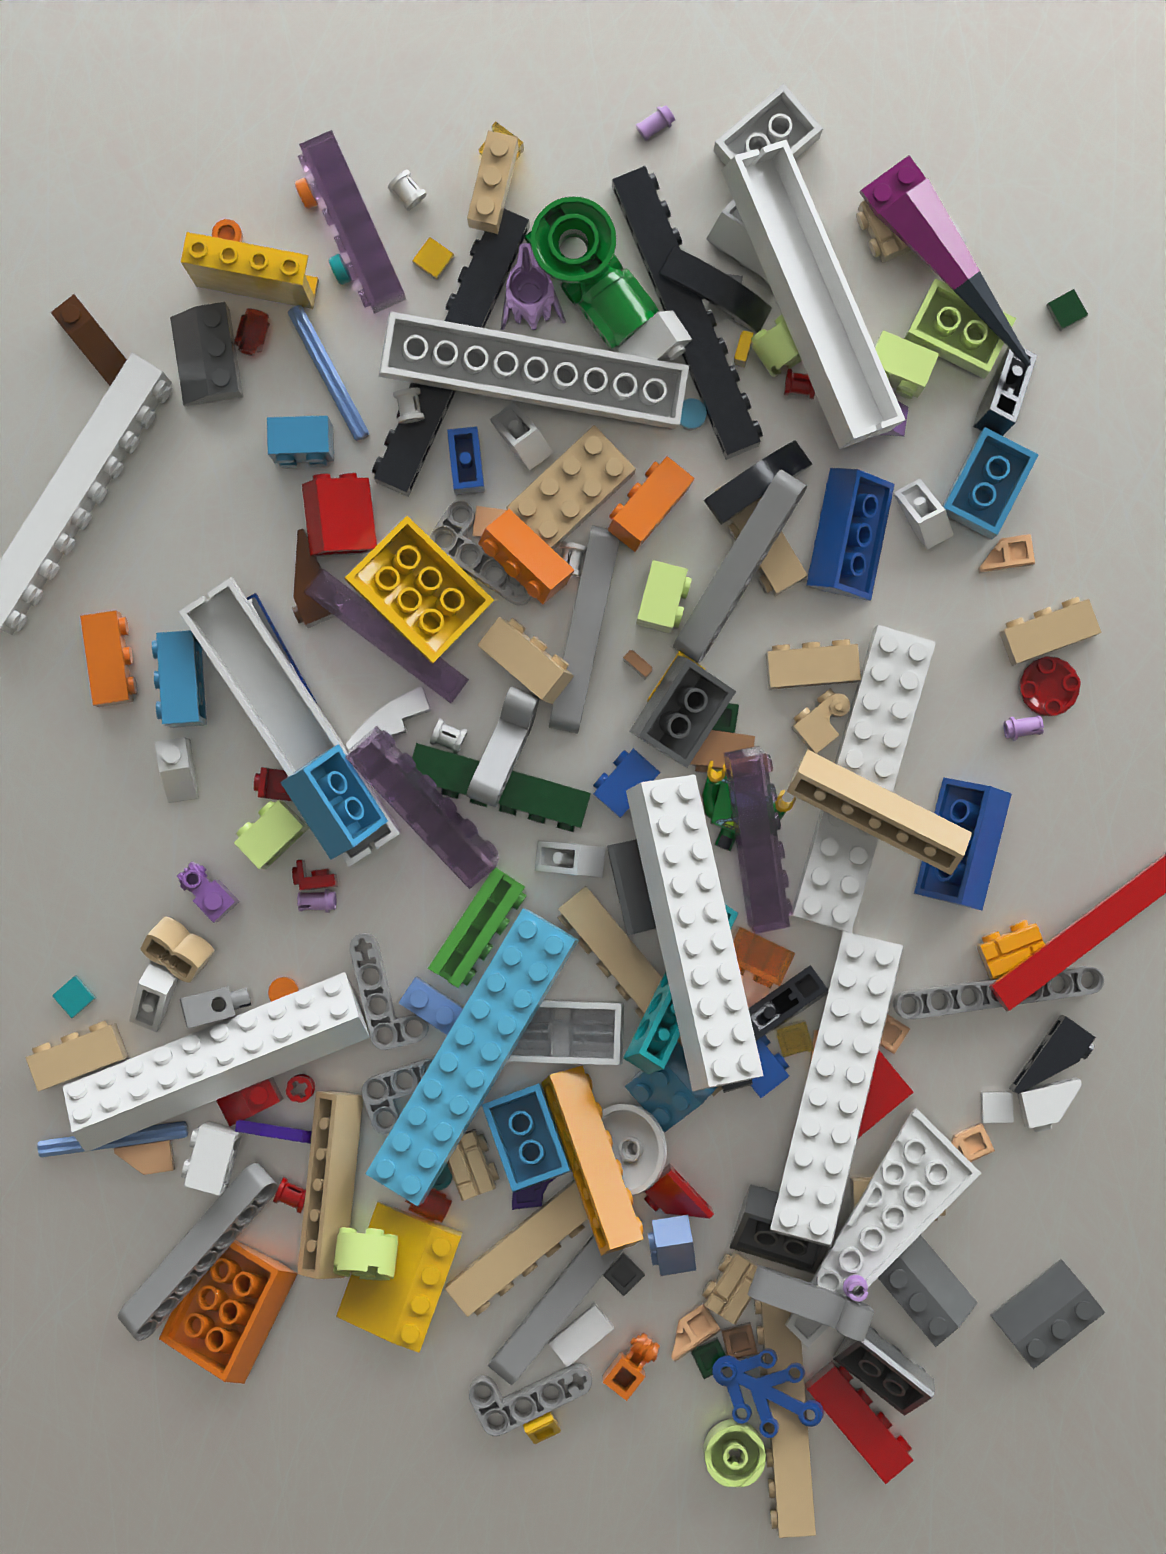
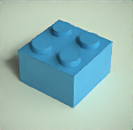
[267,416,334,468]
[624,1041,717,1133]

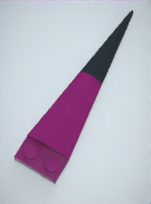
[859,155,1031,366]

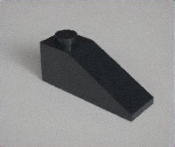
[973,347,1037,436]
[749,965,829,1041]
[1009,1015,1096,1094]

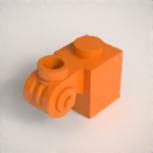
[602,1332,660,1401]

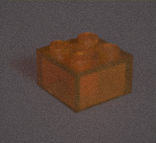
[732,926,795,989]

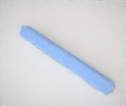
[288,305,369,441]
[37,1121,188,1157]

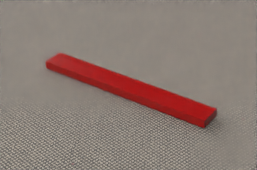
[989,853,1166,1011]

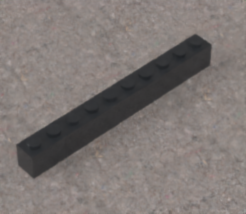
[612,166,763,460]
[372,208,530,497]

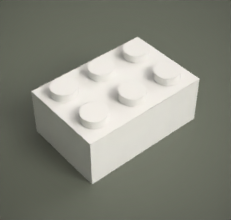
[713,83,823,166]

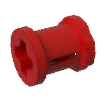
[784,368,815,400]
[285,1074,315,1103]
[273,1177,306,1214]

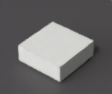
[981,1092,1014,1123]

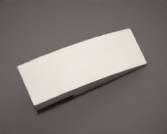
[346,686,431,751]

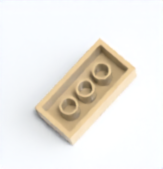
[506,425,636,550]

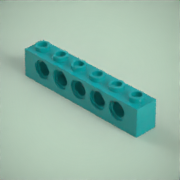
[623,904,738,1074]

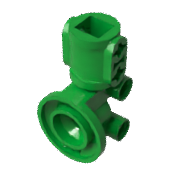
[524,196,659,350]

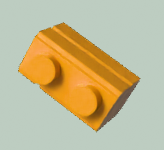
[976,920,1045,979]

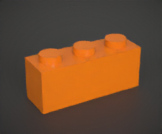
[607,456,695,552]
[478,509,574,604]
[80,610,137,707]

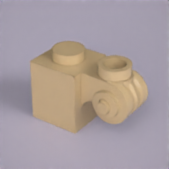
[791,688,850,754]

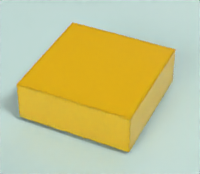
[412,237,454,280]
[734,330,754,368]
[523,1412,561,1444]

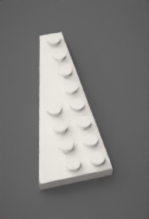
[785,1108,981,1348]

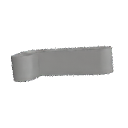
[430,500,532,605]
[466,686,540,807]
[349,933,429,1050]
[361,1056,435,1134]
[747,1265,874,1342]
[469,1363,592,1436]

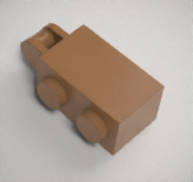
[690,730,755,778]

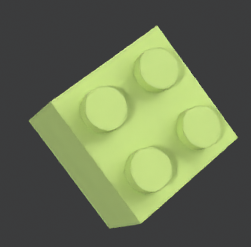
[875,330,939,399]
[636,560,692,634]
[234,800,309,870]

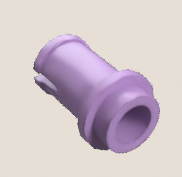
[636,105,675,141]
[1003,715,1044,741]
[297,889,337,913]
[843,1275,868,1302]

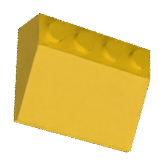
[344,516,494,664]
[336,1202,463,1353]

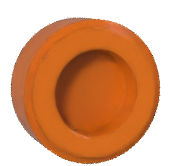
[295,177,318,209]
[212,219,243,242]
[268,977,299,1002]

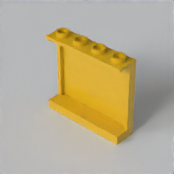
[181,232,319,309]

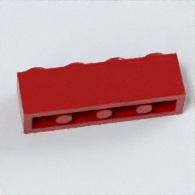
[805,1361,914,1484]

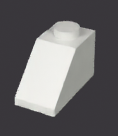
[618,310,692,360]
[490,402,553,471]
[894,479,954,550]
[155,737,199,803]
[535,841,605,878]
[129,961,178,1032]
[1017,1077,1082,1132]

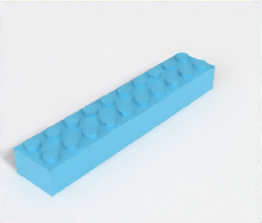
[365,908,579,1206]

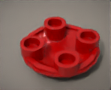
[1020,656,1081,716]

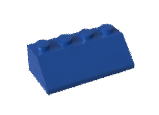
[806,468,895,601]
[914,777,1012,911]

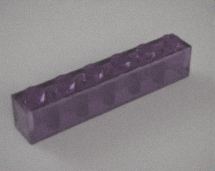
[297,130,406,314]
[303,568,469,704]
[345,726,500,889]
[723,746,793,934]

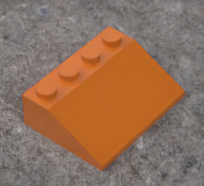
[159,1240,297,1384]

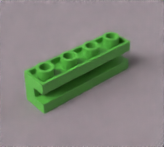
[428,867,527,988]

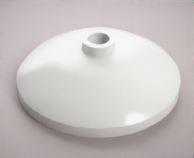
[602,1104,667,1195]

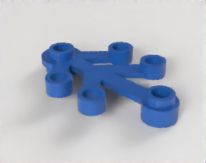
[712,1348,824,1438]

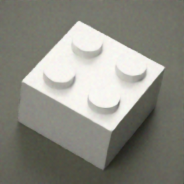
[181,1121,242,1196]

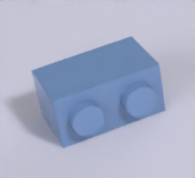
[399,976,464,1035]
[648,1215,696,1276]

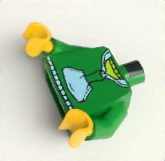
[702,761,796,852]

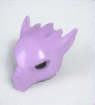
[501,243,566,330]

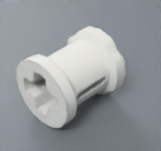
[387,170,427,211]
[393,388,425,424]
[560,542,587,577]
[430,719,468,755]

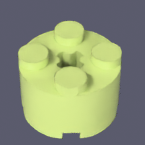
[751,315,802,377]
[333,1227,398,1280]
[703,1418,766,1487]

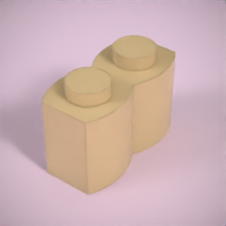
[140,917,214,983]

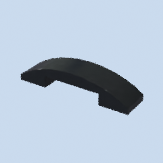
[658,247,772,334]
[704,440,812,525]

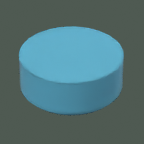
[680,398,707,430]

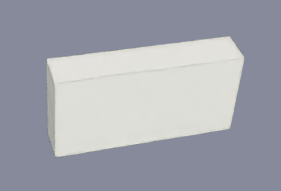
[548,1303,614,1367]

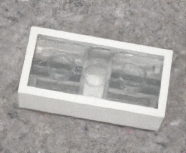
[508,1000,624,1065]

